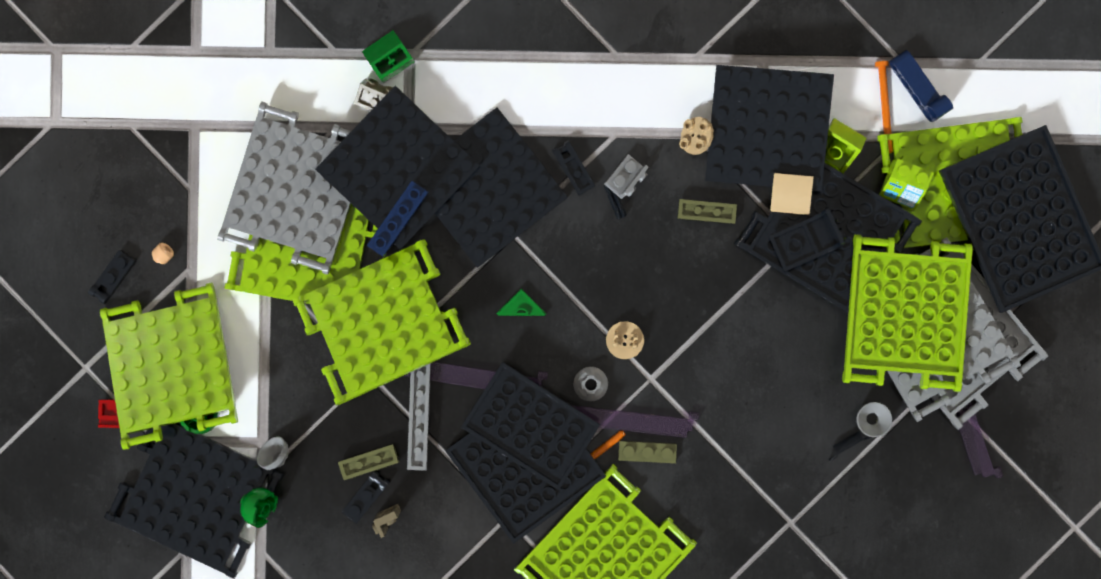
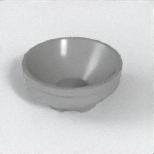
[573,366,608,401]
[856,402,892,437]
[257,437,288,470]

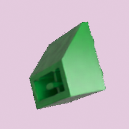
[362,30,415,84]

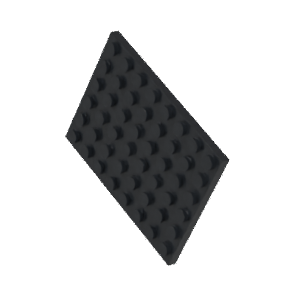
[939,125,1101,313]

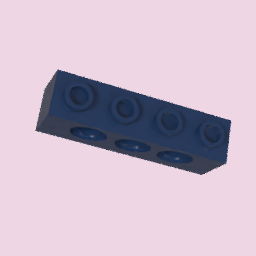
[367,181,428,257]

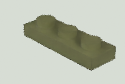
[677,199,737,224]
[618,441,677,463]
[338,444,399,480]

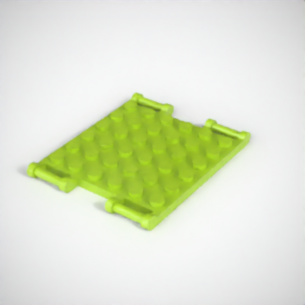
[877,117,1023,248]
[224,204,378,304]
[842,234,972,392]
[292,239,471,405]
[100,282,238,450]
[514,464,697,579]

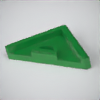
[496,289,546,316]

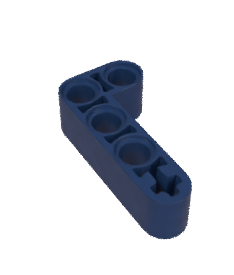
[889,50,954,122]

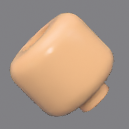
[152,243,174,264]

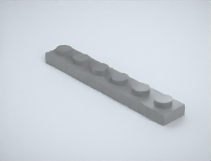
[407,363,431,470]

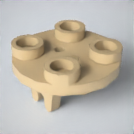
[679,117,714,155]
[606,321,644,359]

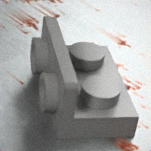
[604,154,649,199]

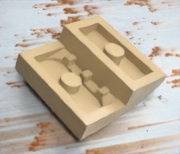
[770,173,814,215]

